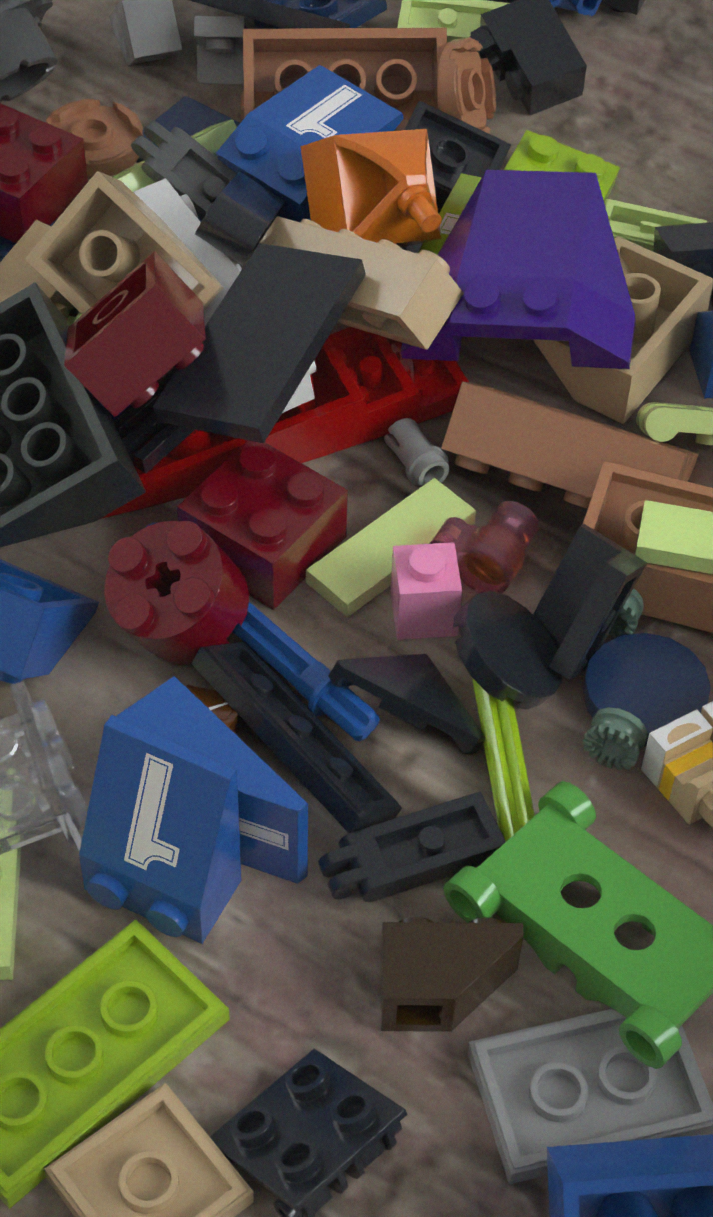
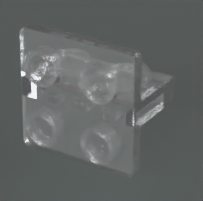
[0,681,88,855]

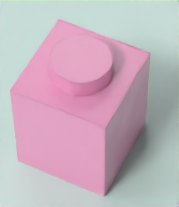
[390,542,462,640]

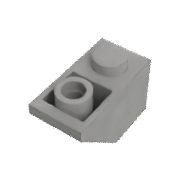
[109,0,182,66]

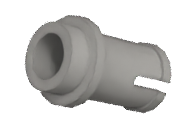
[384,418,449,487]

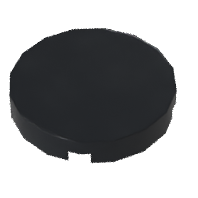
[453,591,562,710]

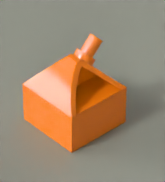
[300,129,442,247]

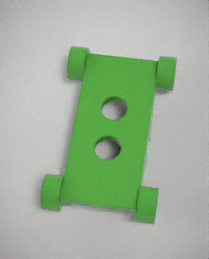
[443,781,713,1069]

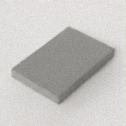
[467,1009,713,1184]

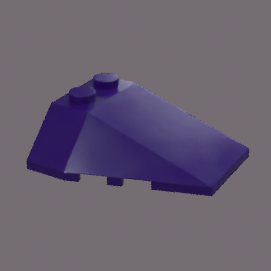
[401,170,635,369]

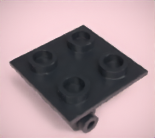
[210,1048,408,1217]

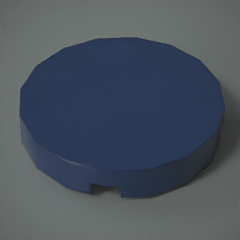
[583,633,711,747]

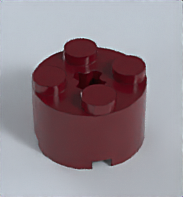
[104,521,249,665]

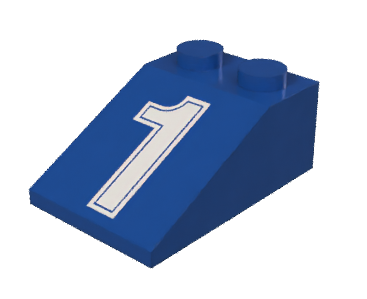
[216,65,404,222]
[116,676,308,884]
[79,715,241,944]

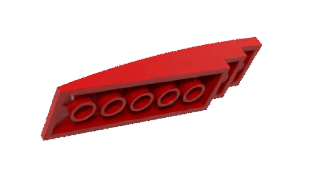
[100,327,469,519]

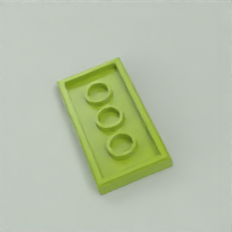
[0,919,230,1209]

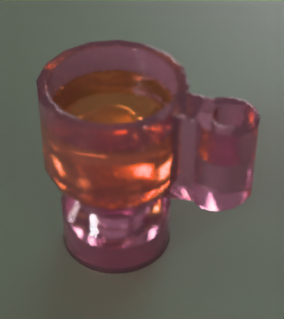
[429,501,539,594]

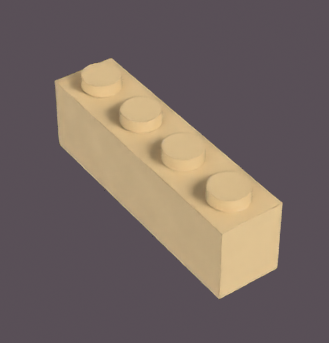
[242,216,464,350]

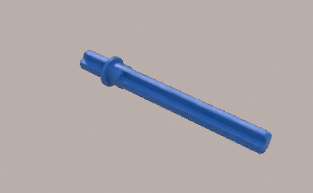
[146,522,380,741]

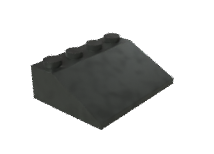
[0,282,146,547]

